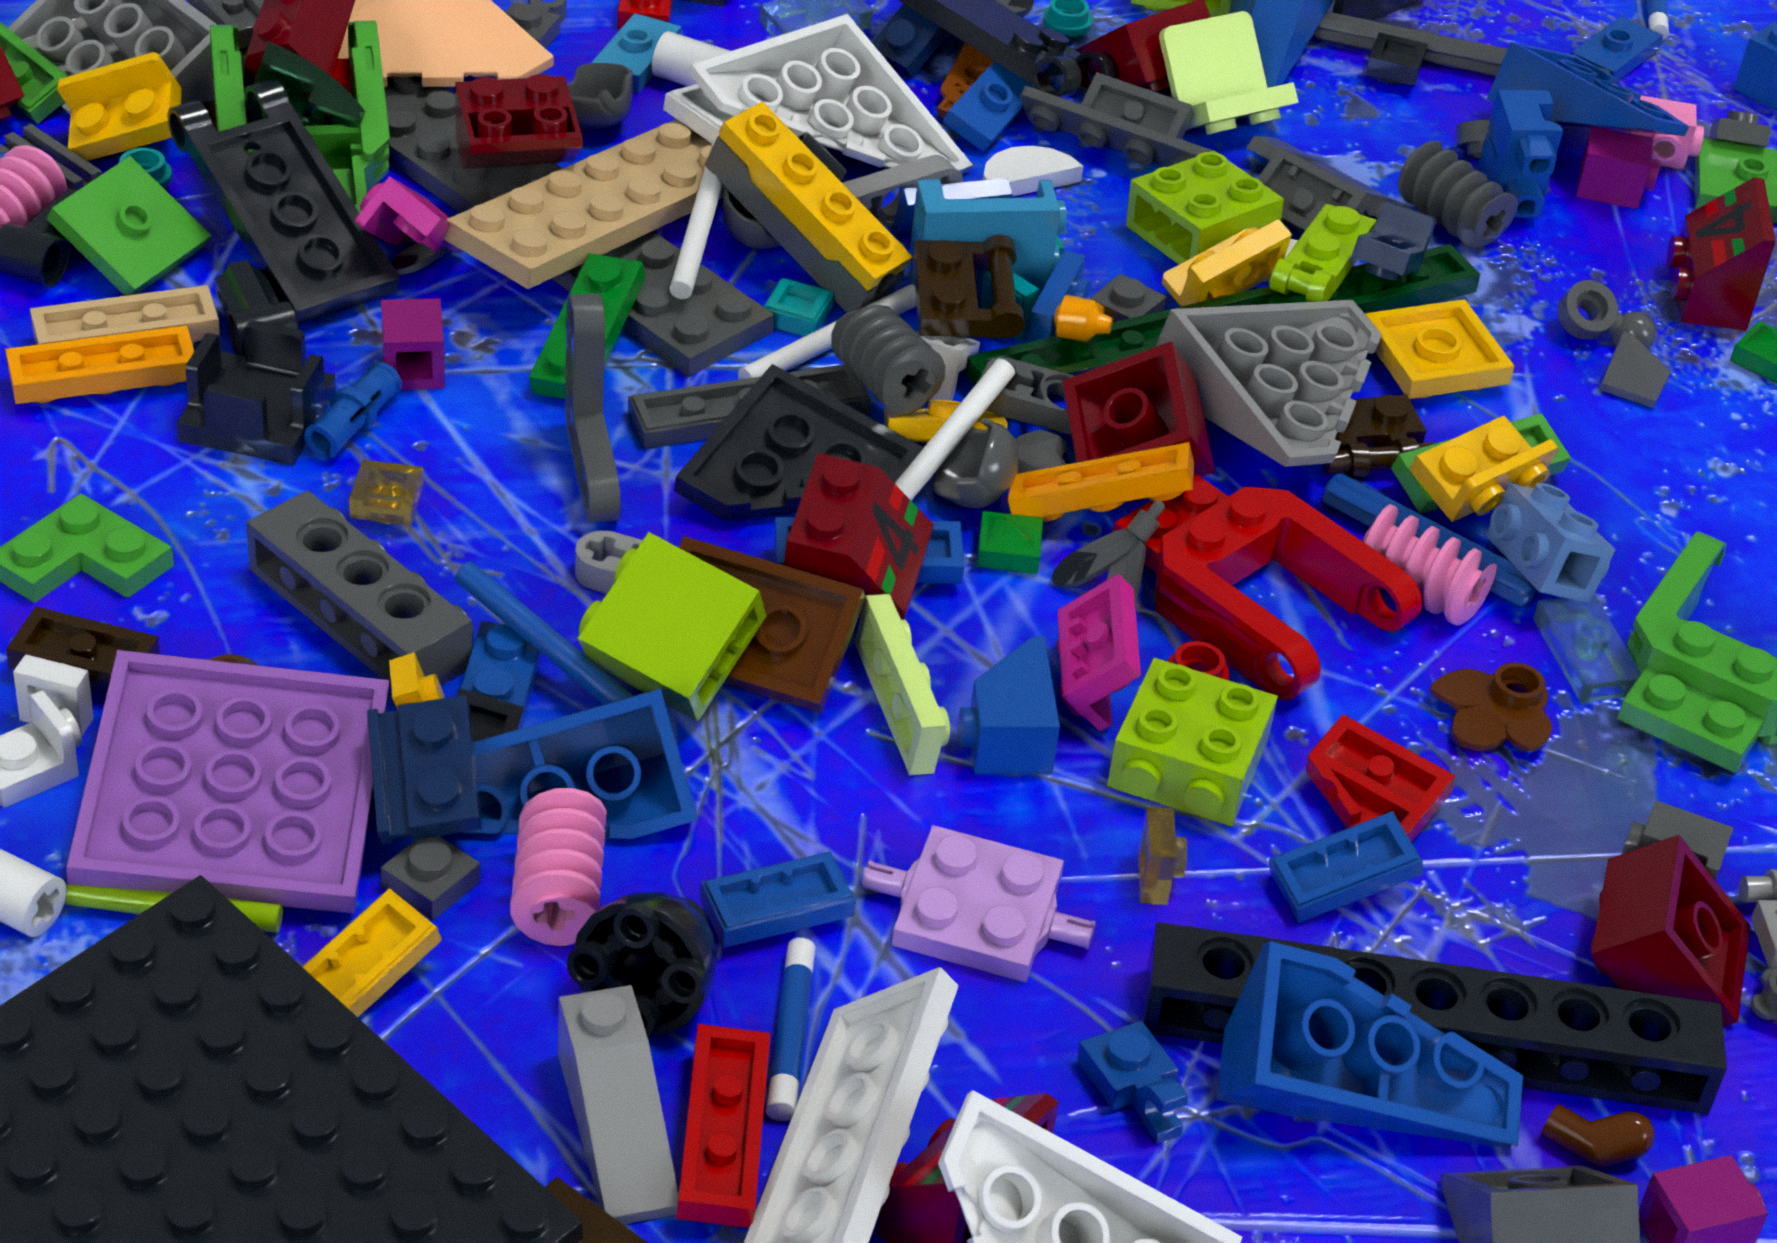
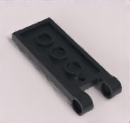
[899,0,1119,98]
[167,79,400,324]

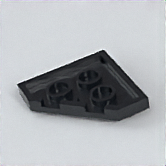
[674,364,924,520]

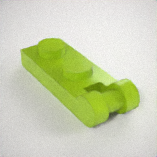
[1269,203,1377,302]

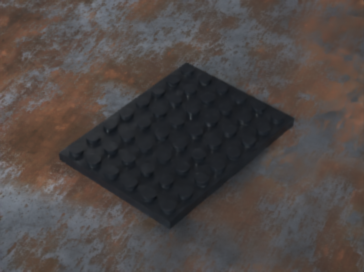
[0,875,583,1243]

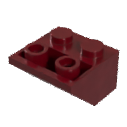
[455,74,583,169]

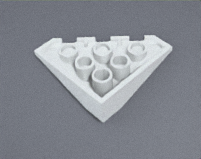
[688,14,973,174]
[938,1090,1242,1243]

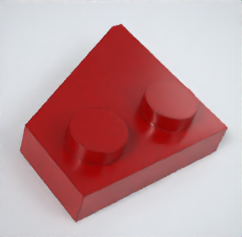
[1306,714,1456,843]

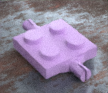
[862,825,1096,982]

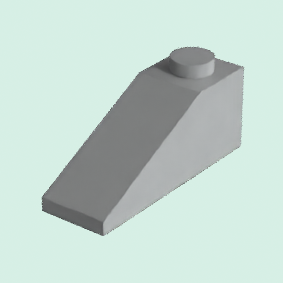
[558,985,678,1225]

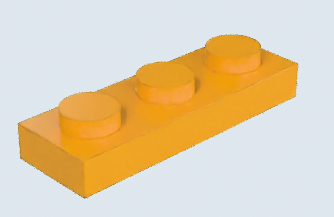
[5,325,194,404]
[1008,442,1194,522]

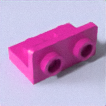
[355,176,463,255]
[1056,574,1141,731]

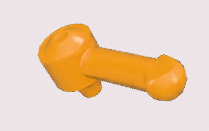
[1054,295,1113,343]

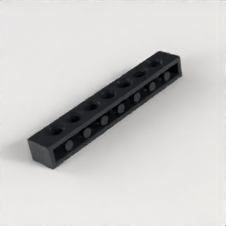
[1142,922,1727,1115]

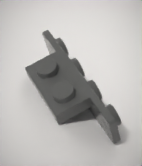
[1020,72,1213,167]

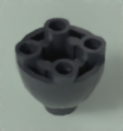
[567,892,717,1038]

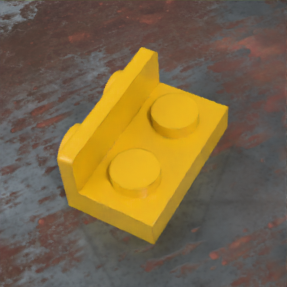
[57,52,182,161]
[1161,219,1292,306]
[1409,415,1559,522]

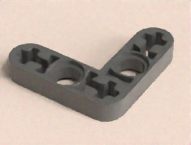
[565,293,621,523]

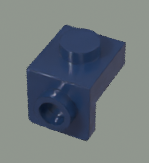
[872,4,955,79]
[1351,201,1436,280]

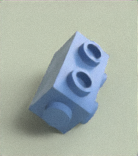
[1485,483,1616,603]

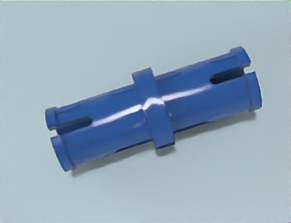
[304,362,402,459]

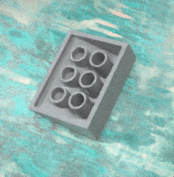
[8,0,246,115]

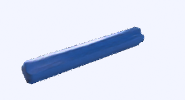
[1322,474,1537,607]

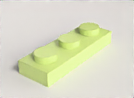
[854,594,950,776]

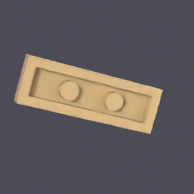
[30,285,220,345]

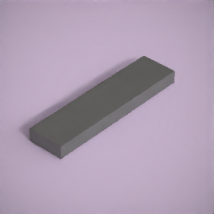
[628,364,871,449]

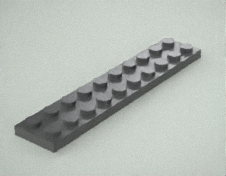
[328,76,774,377]

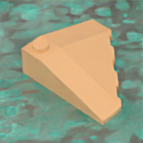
[338,0,554,87]

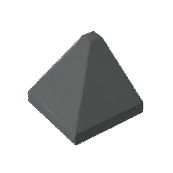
[1600,332,1671,408]

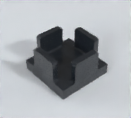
[177,320,336,465]

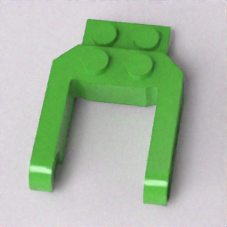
[210,20,390,213]
[1617,531,1777,773]

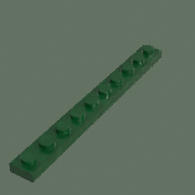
[966,244,1481,396]

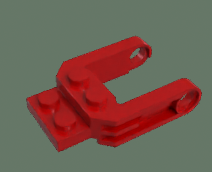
[1113,474,1422,701]

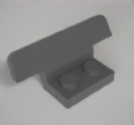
[1246,136,1411,235]

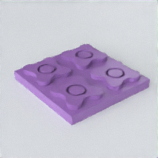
[66,650,390,914]

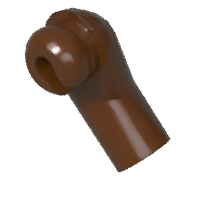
[1541,1104,1655,1168]

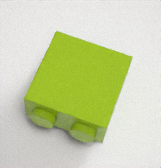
[1126,151,1284,264]
[578,532,767,722]
[1107,658,1278,827]

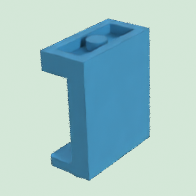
[908,179,1067,303]

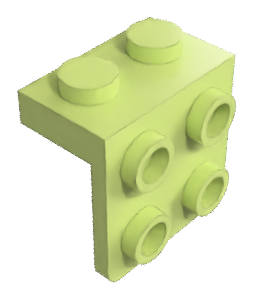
[1159,11,1299,135]

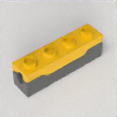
[705,101,913,313]

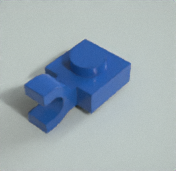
[1077,1021,1188,1144]

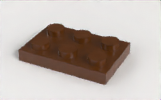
[678,536,866,713]

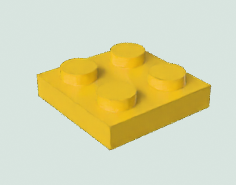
[1365,299,1515,399]

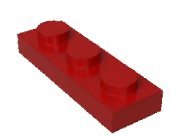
[676,1024,770,1228]

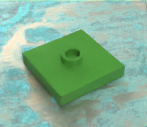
[1695,137,1777,223]
[47,156,212,296]

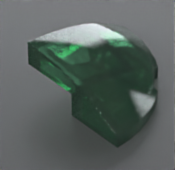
[245,41,365,128]

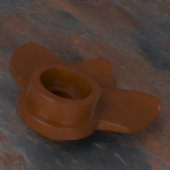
[1429,662,1552,753]

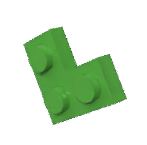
[0,493,174,603]

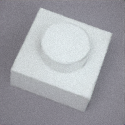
[13,654,94,736]

